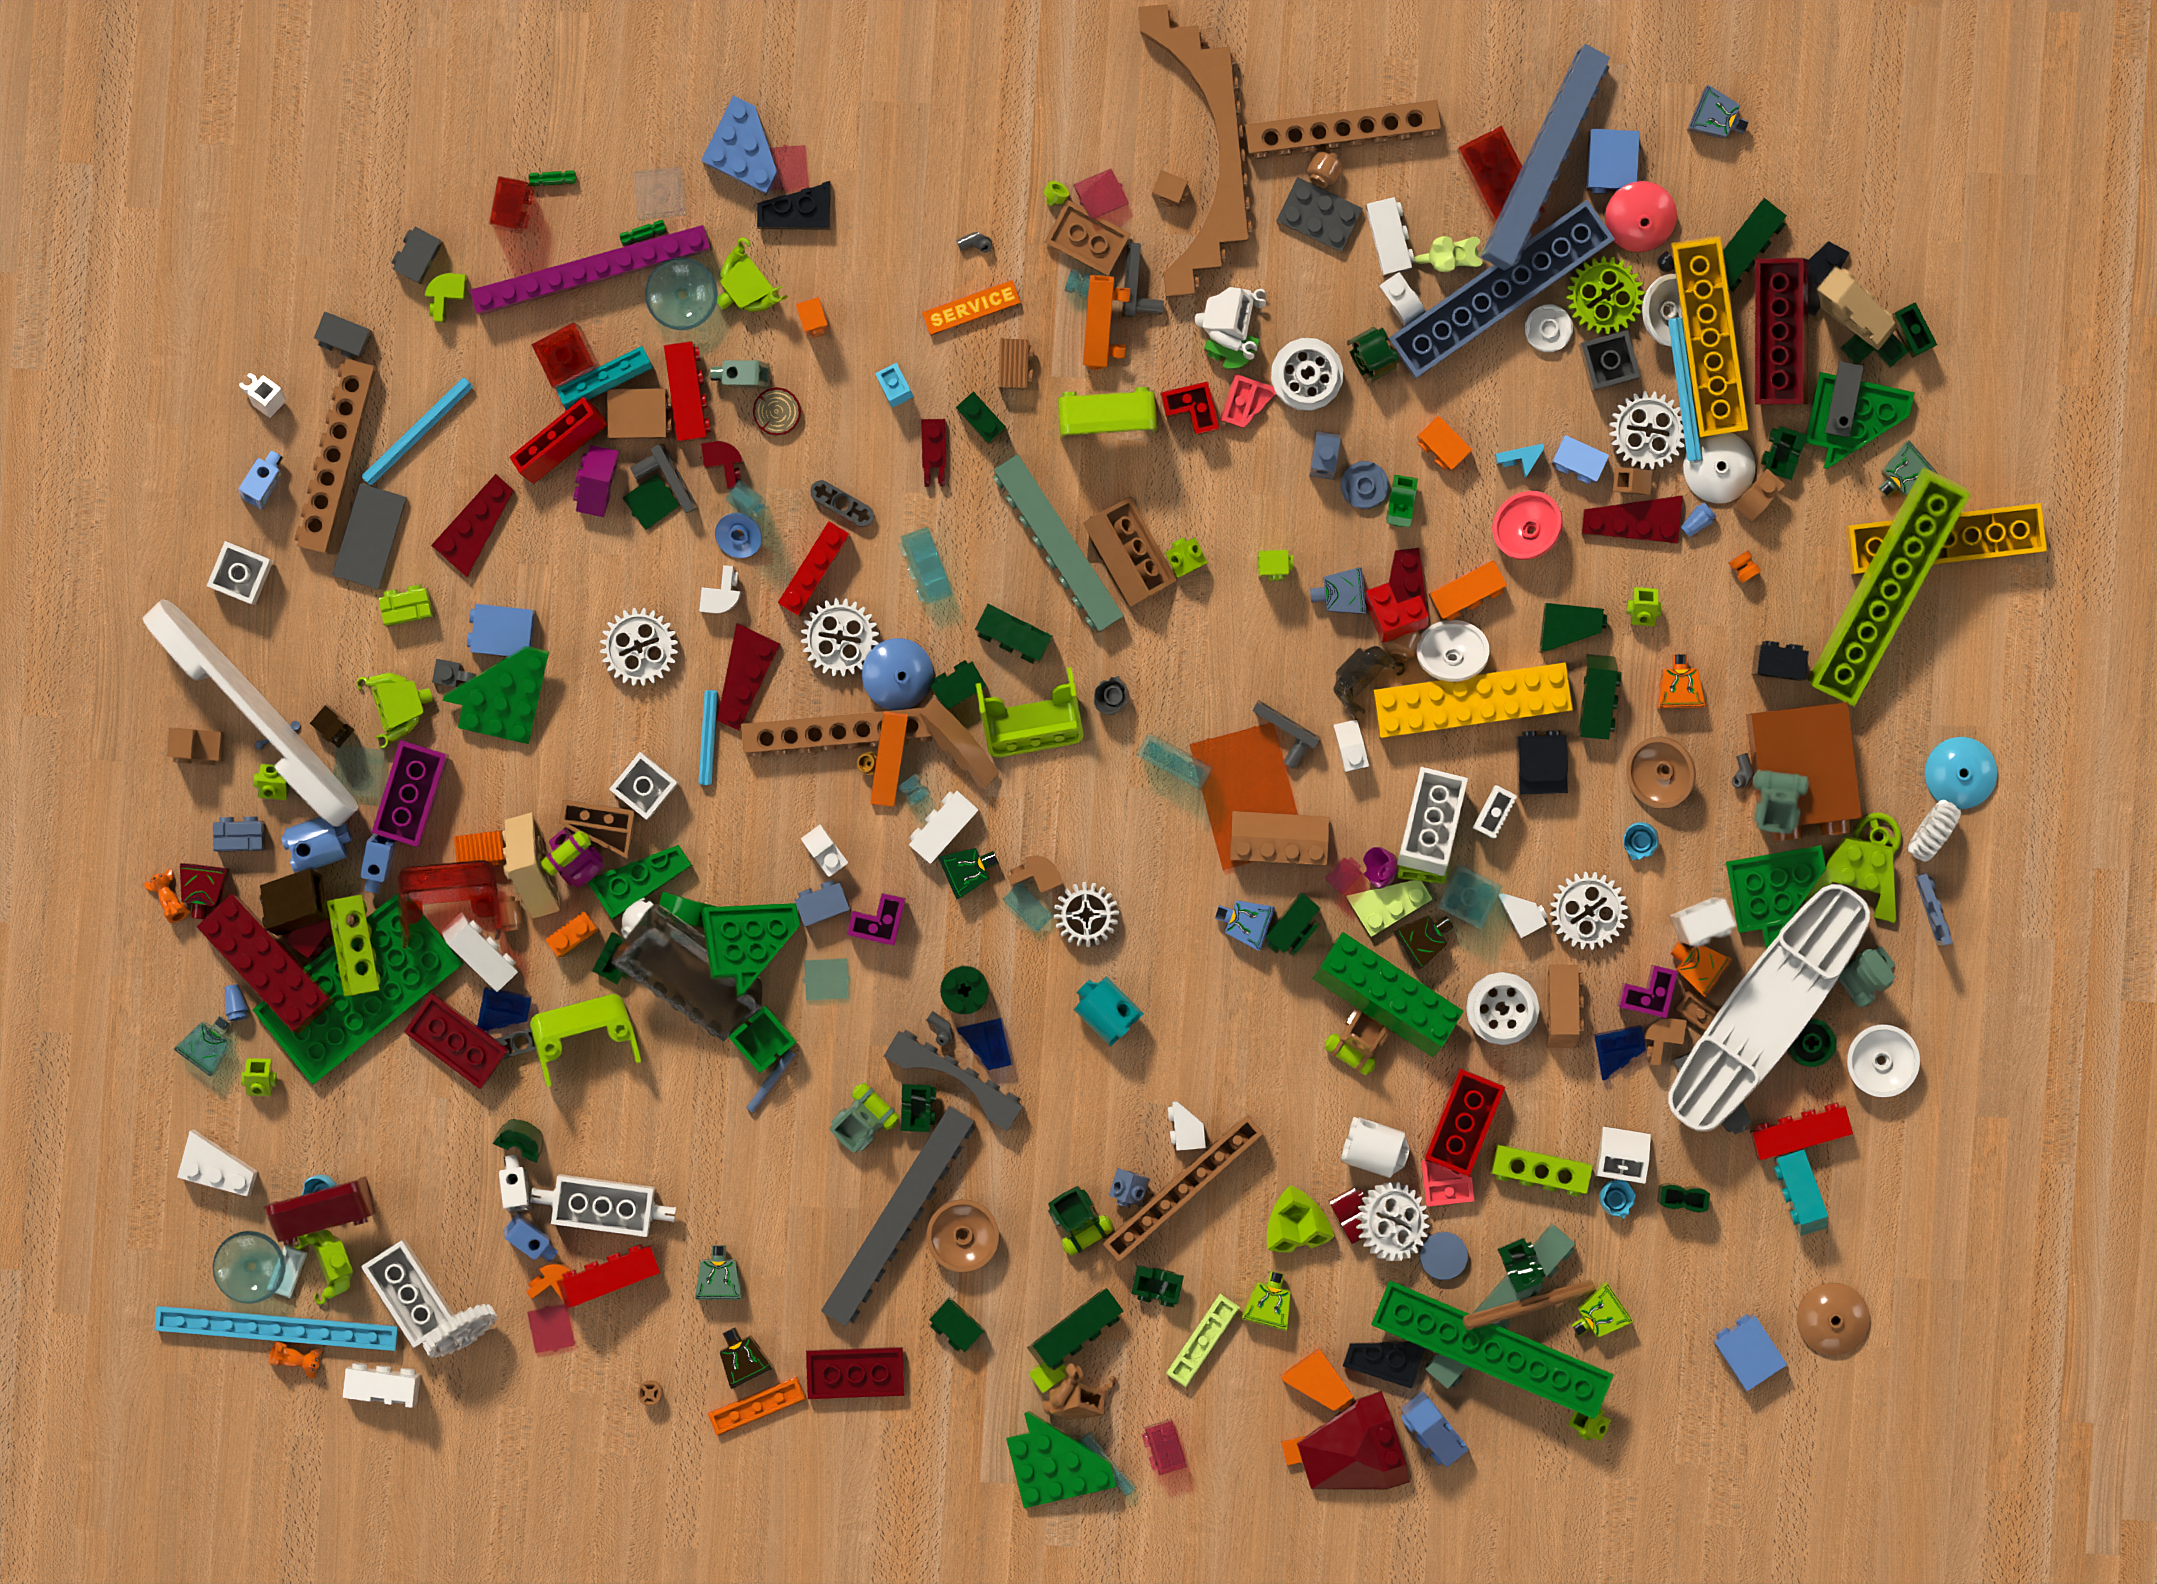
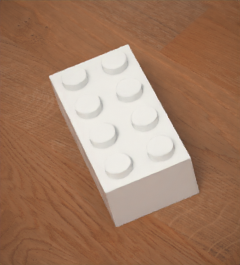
[1397,767,1468,876]
[1669,897,1736,947]
[361,1238,454,1348]

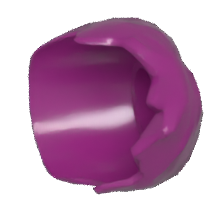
[1363,847,1399,889]

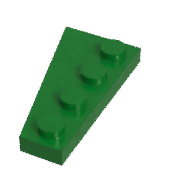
[587,845,693,920]

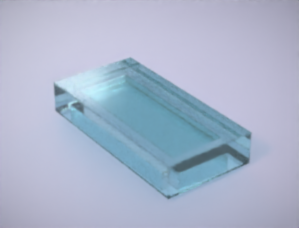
[1003,882,1053,933]

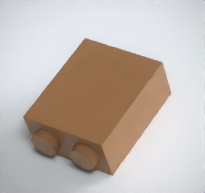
[607,389,672,439]

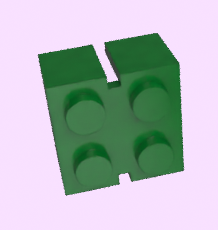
[728,1005,798,1073]

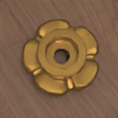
[857,752,877,775]

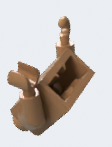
[1043,1363,1117,1420]

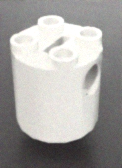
[1340,1117,1410,1178]

